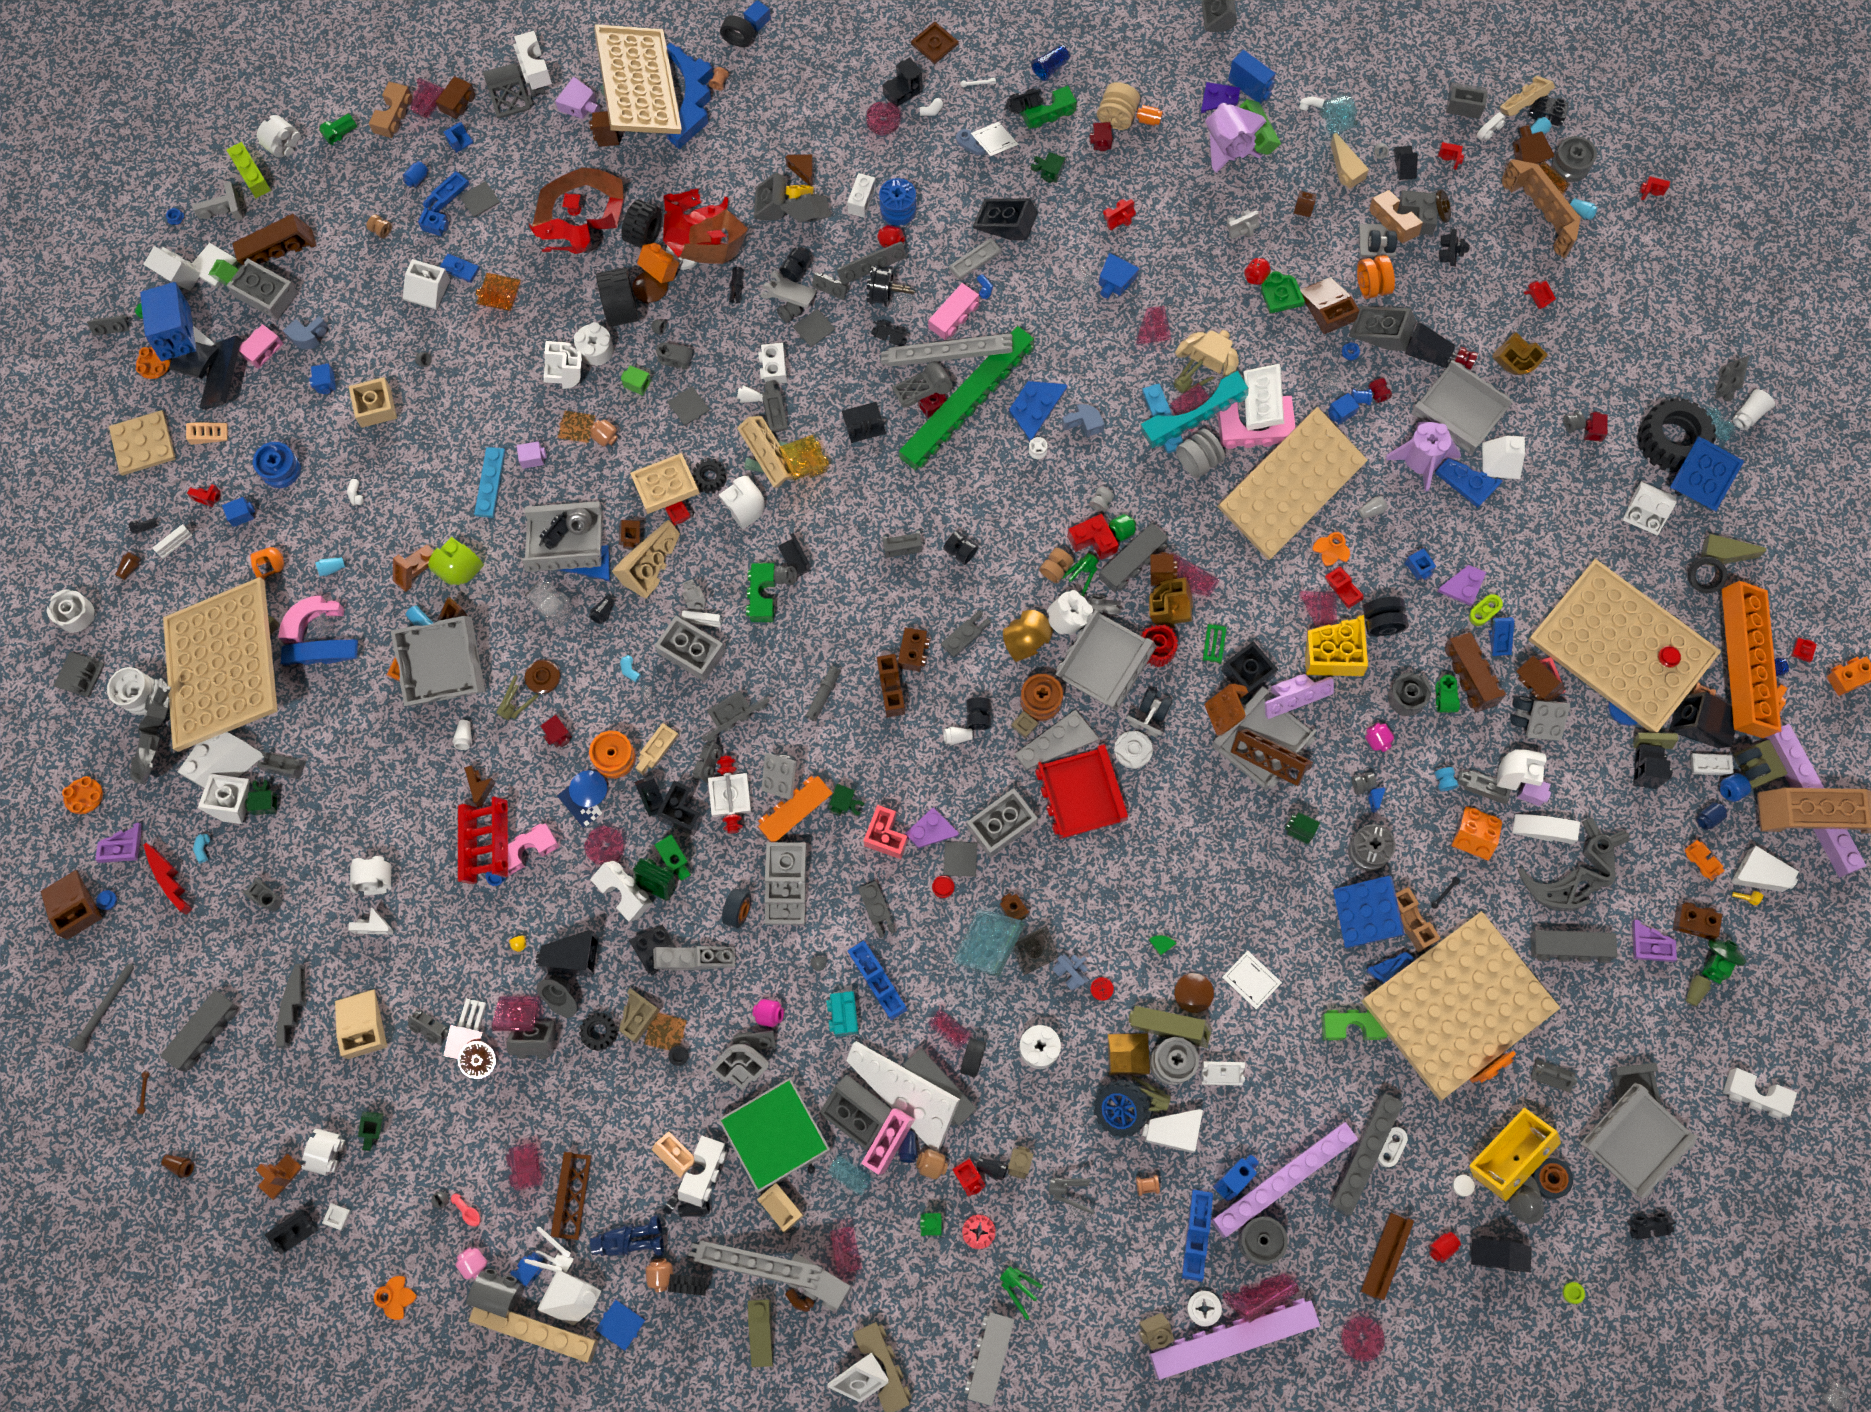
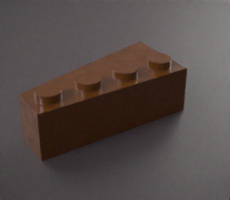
[232,214,317,265]
[1445,632,1507,713]

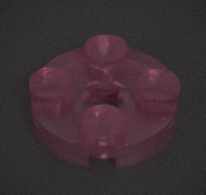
[866,102,901,136]
[584,826,625,865]
[1340,1317,1385,1362]

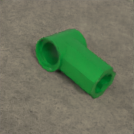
[319,113,357,145]

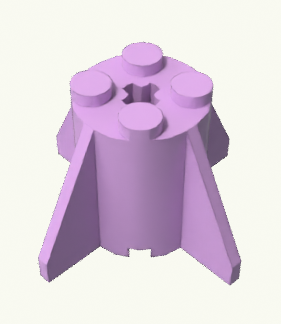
[1205,103,1266,173]
[1386,422,1461,491]

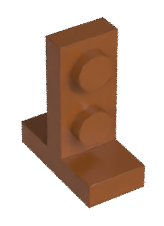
[393,544,434,592]
[255,1154,302,1200]

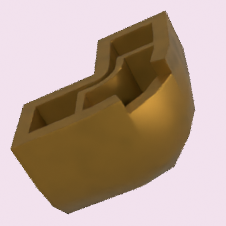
[1492,332,1548,375]
[1149,577,1193,628]
[1003,610,1053,662]

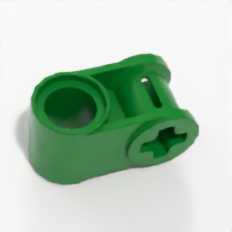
[1435,675,1460,713]

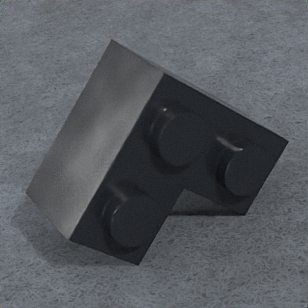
[882,57,923,109]
[1633,744,1673,789]
[656,780,702,836]
[1471,1235,1532,1273]

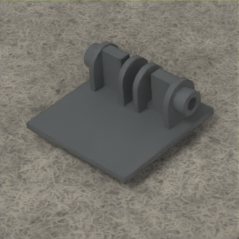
[1715,355,1749,401]
[53,652,105,697]

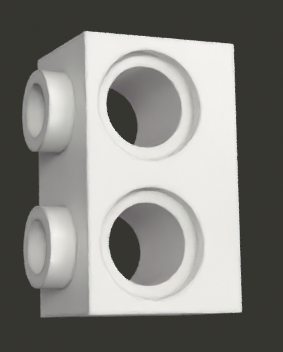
[847,173,876,218]
[758,343,787,384]

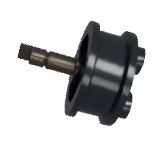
[866,265,915,307]

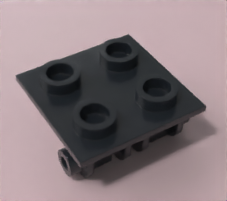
[1004,88,1043,114]
[1528,95,1569,126]
[841,402,886,443]
[629,924,677,975]

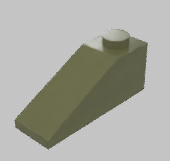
[1701,534,1767,566]
[748,1300,773,1367]

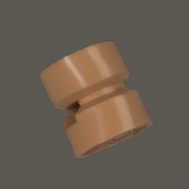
[1039,548,1074,583]

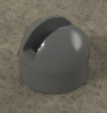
[651,319,666,335]
[415,352,431,367]
[810,956,827,971]
[431,1191,449,1209]

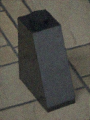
[1405,322,1456,368]

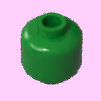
[1109,514,1136,542]

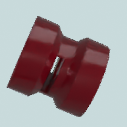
[1455,346,1478,370]
[1368,378,1392,403]

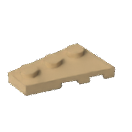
[1500,75,1555,116]

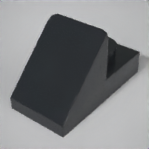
[1393,146,1418,180]
[635,775,664,817]

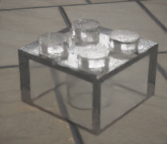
[525,579,574,630]

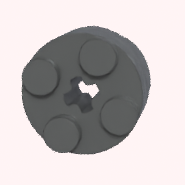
[1388,672,1432,716]

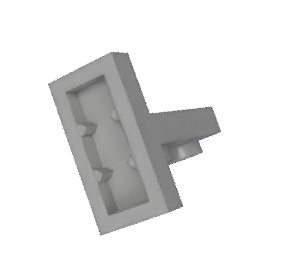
[192,181,243,221]

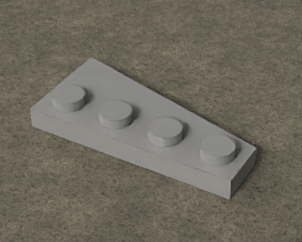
[1014,710,1099,770]

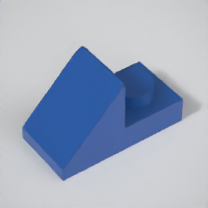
[1488,617,1515,656]

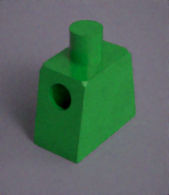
[654,835,691,881]

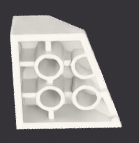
[178,732,264,788]

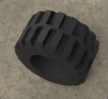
[621,199,662,249]

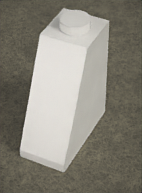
[1731,846,1799,892]
[1142,1109,1203,1153]

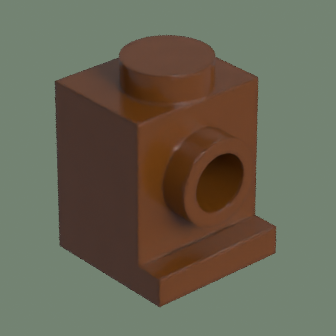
[619,520,640,549]
[999,893,1030,926]

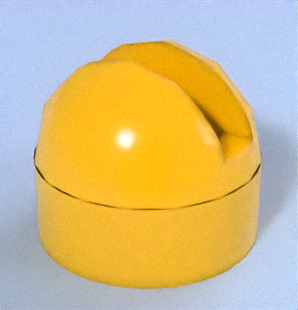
[509,936,526,952]

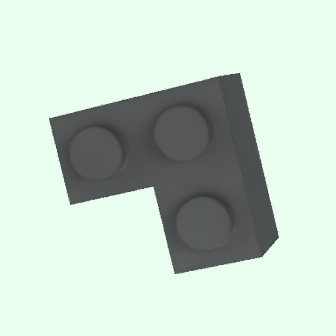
[1398,190,1437,235]

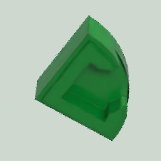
[1148,935,1177,956]

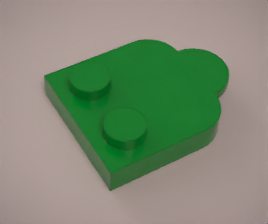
[1261,271,1305,314]

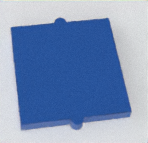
[595,1299,645,1351]

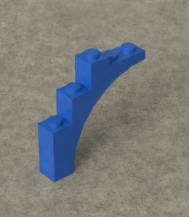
[666,43,713,149]

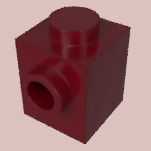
[1089,122,1112,152]
[540,715,572,748]

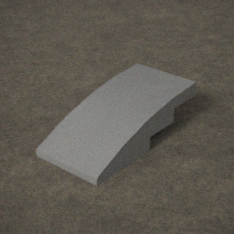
[765,842,806,925]

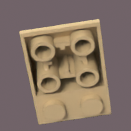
[335,989,387,1059]

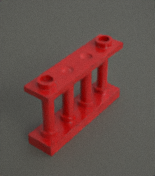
[458,796,509,884]

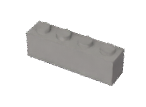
[964,1312,1015,1406]

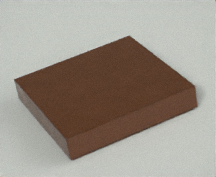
[911,22,959,65]

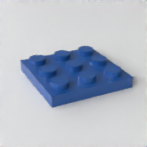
[1670,437,1744,511]
[1333,876,1405,948]

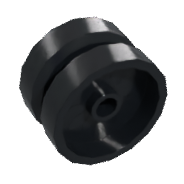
[1363,597,1409,637]

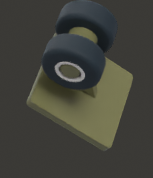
[1733,740,1787,789]

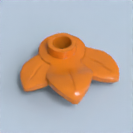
[1312,532,1350,566]
[374,1276,417,1320]

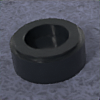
[668,1045,689,1066]
[662,1193,679,1215]

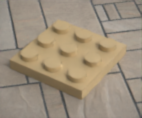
[109,410,176,476]
[630,453,700,514]

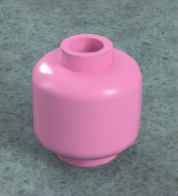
[455,1247,487,1280]

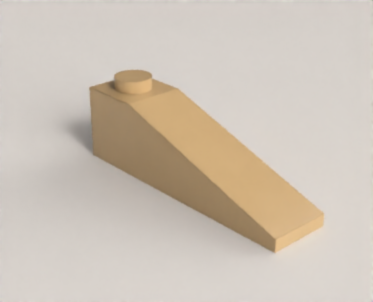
[612,520,680,598]

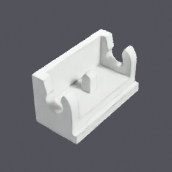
[1201,1061,1245,1086]

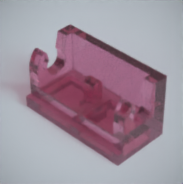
[928,1010,972,1051]
[830,1227,862,1274]

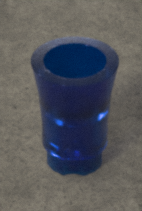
[1031,45,1070,81]

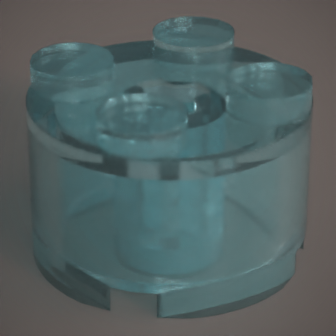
[1320,93,1358,135]

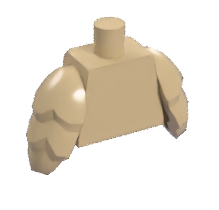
[1175,330,1239,378]

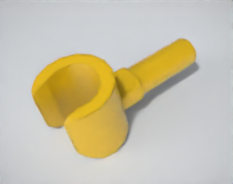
[1732,891,1764,905]

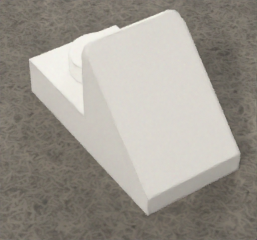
[348,908,393,935]

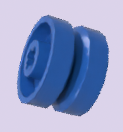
[253,442,301,488]

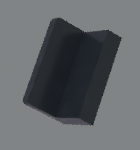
[778,533,811,577]

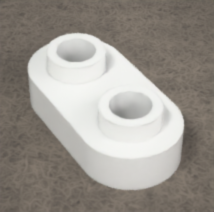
[1476,112,1506,141]
[1377,1127,1408,1167]

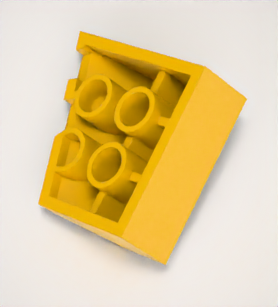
[1305,615,1368,676]

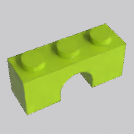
[226,142,271,198]

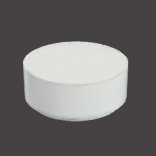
[1452,1175,1475,1197]

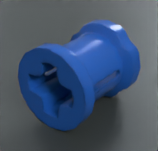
[1351,389,1372,405]

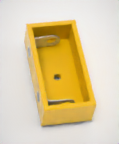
[1469,1107,1561,1202]

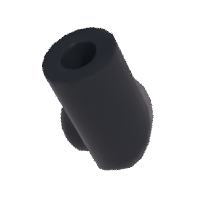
[128,518,158,534]

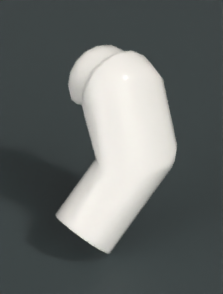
[1299,96,1324,111]
[920,98,943,116]

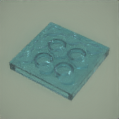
[953,909,1025,978]

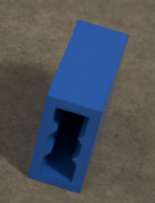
[1228,49,1276,104]

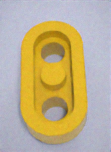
[785,184,814,199]

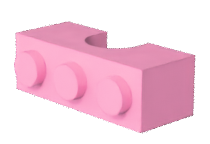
[508,823,560,876]

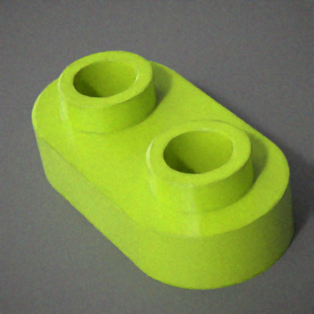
[1469,594,1503,626]

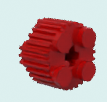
[1141,624,1178,667]

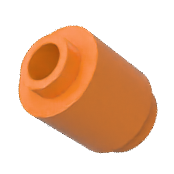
[1136,105,1163,126]

